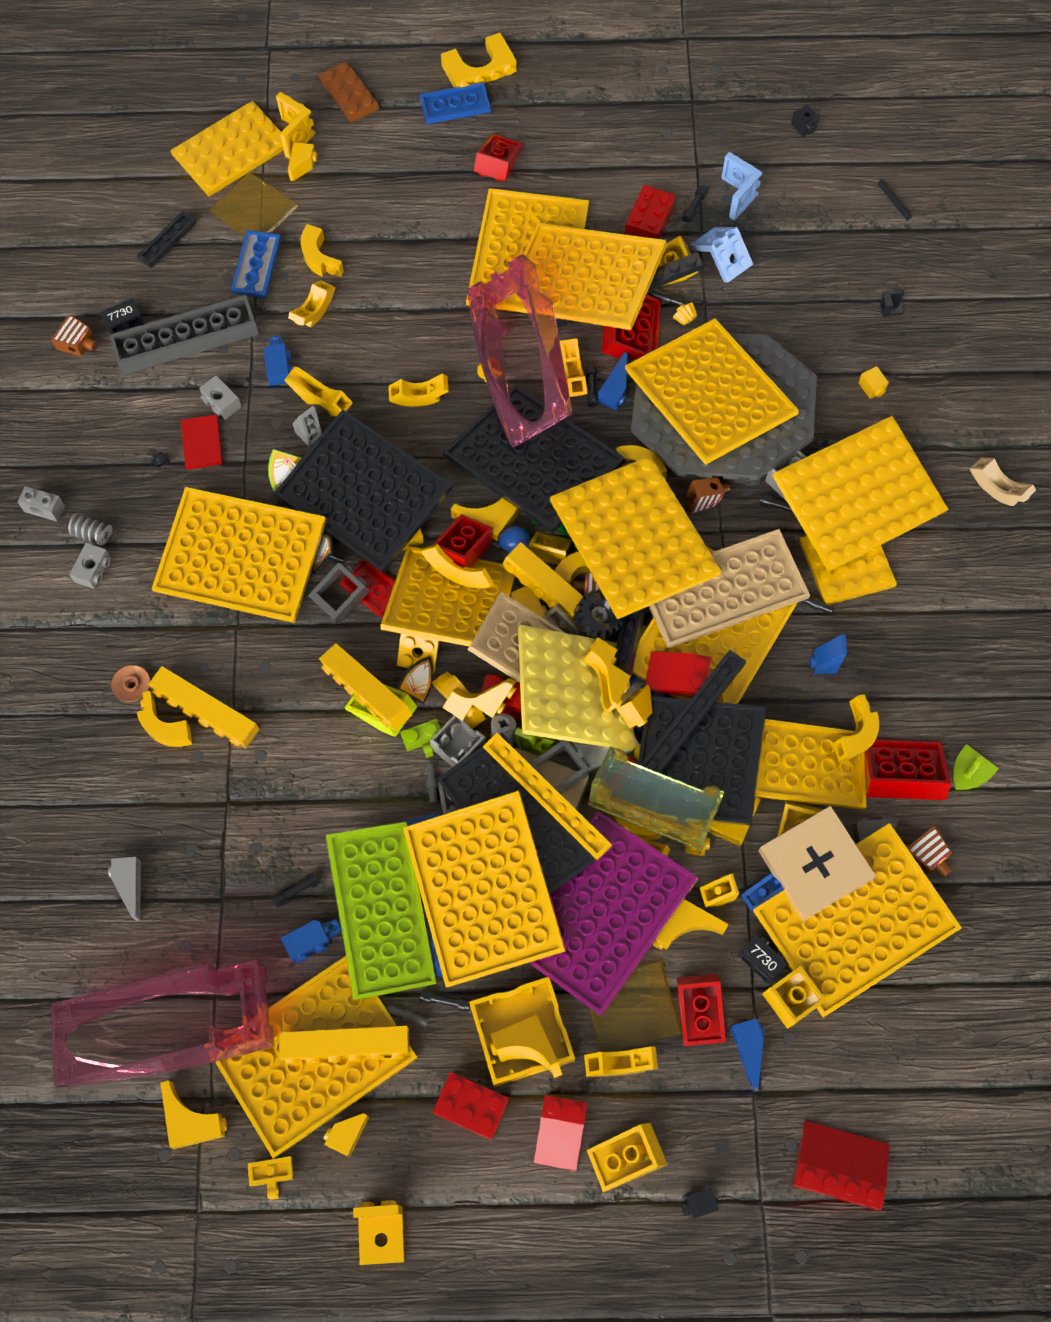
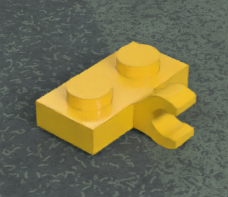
[248,1156,294,1200]

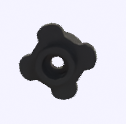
[151,452,170,467]

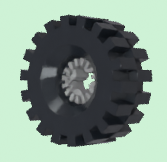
[573,590,625,640]

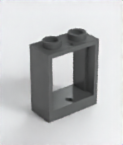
[308,563,370,624]
[529,740,590,794]

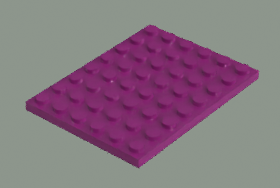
[529,810,698,1017]

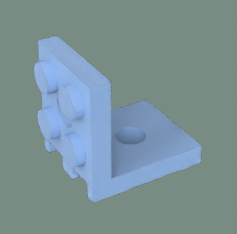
[721,152,763,221]
[689,227,753,283]

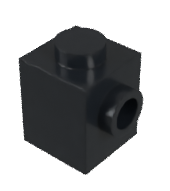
[791,105,819,137]

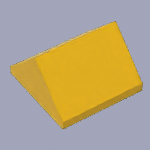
[529,531,572,565]

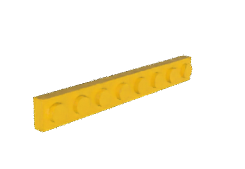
[483,733,612,861]

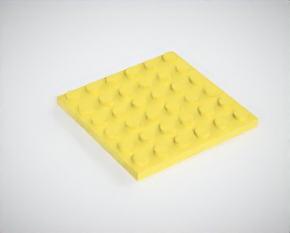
[518,625,635,751]

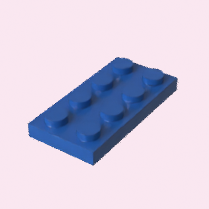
[419,82,491,124]

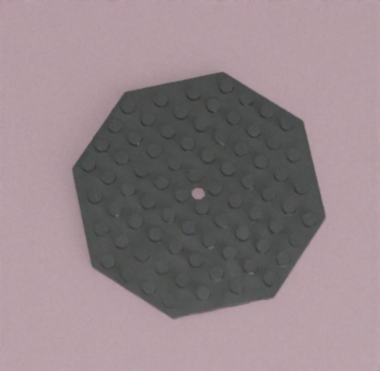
[631,333,817,480]

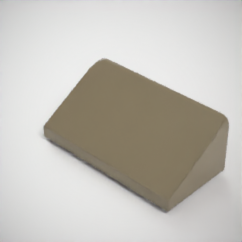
[544,604,581,636]

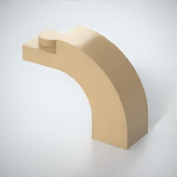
[969,457,1036,506]

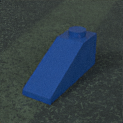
[598,352,627,411]
[809,634,847,674]
[741,873,784,912]
[730,1018,765,1090]

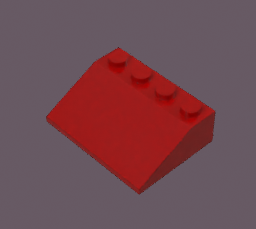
[601,295,661,360]
[864,739,951,800]
[791,1121,889,1210]

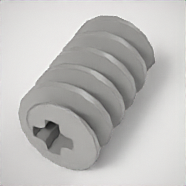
[68,513,112,546]
[491,713,516,748]

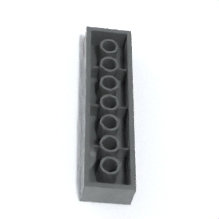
[109,295,259,375]

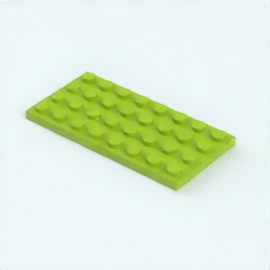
[326,822,436,1000]

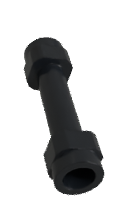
[681,186,708,223]
[586,365,598,407]
[759,494,796,517]
[272,873,320,908]
[420,989,471,1012]

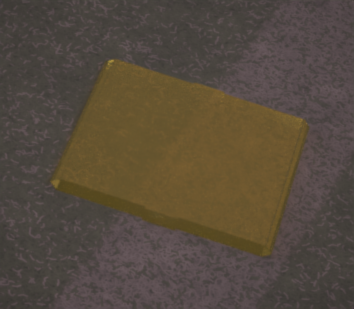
[209,173,298,237]
[589,962,682,1052]

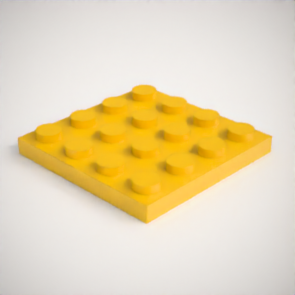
[799,536,897,605]

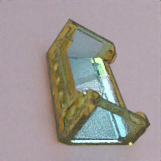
[588,746,725,851]

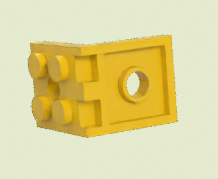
[276,92,316,159]
[397,634,440,674]
[353,1200,405,1265]

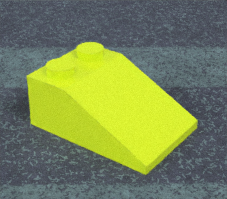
[345,684,417,737]

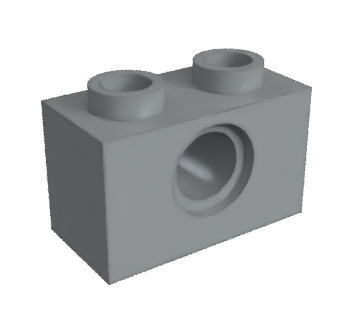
[199,376,241,420]
[18,486,65,522]
[69,543,111,589]

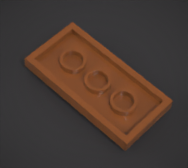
[318,61,379,123]

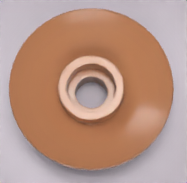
[111,665,150,702]

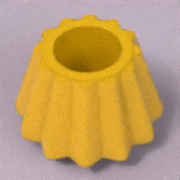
[673,302,697,326]

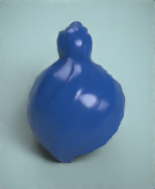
[498,526,531,554]

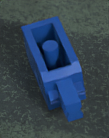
[264,335,292,386]
[281,919,342,963]

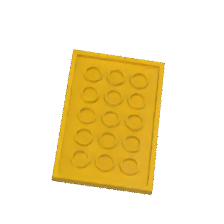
[171,100,284,197]
[755,719,866,810]

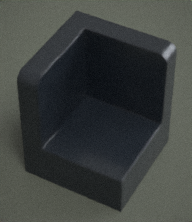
[879,290,904,317]

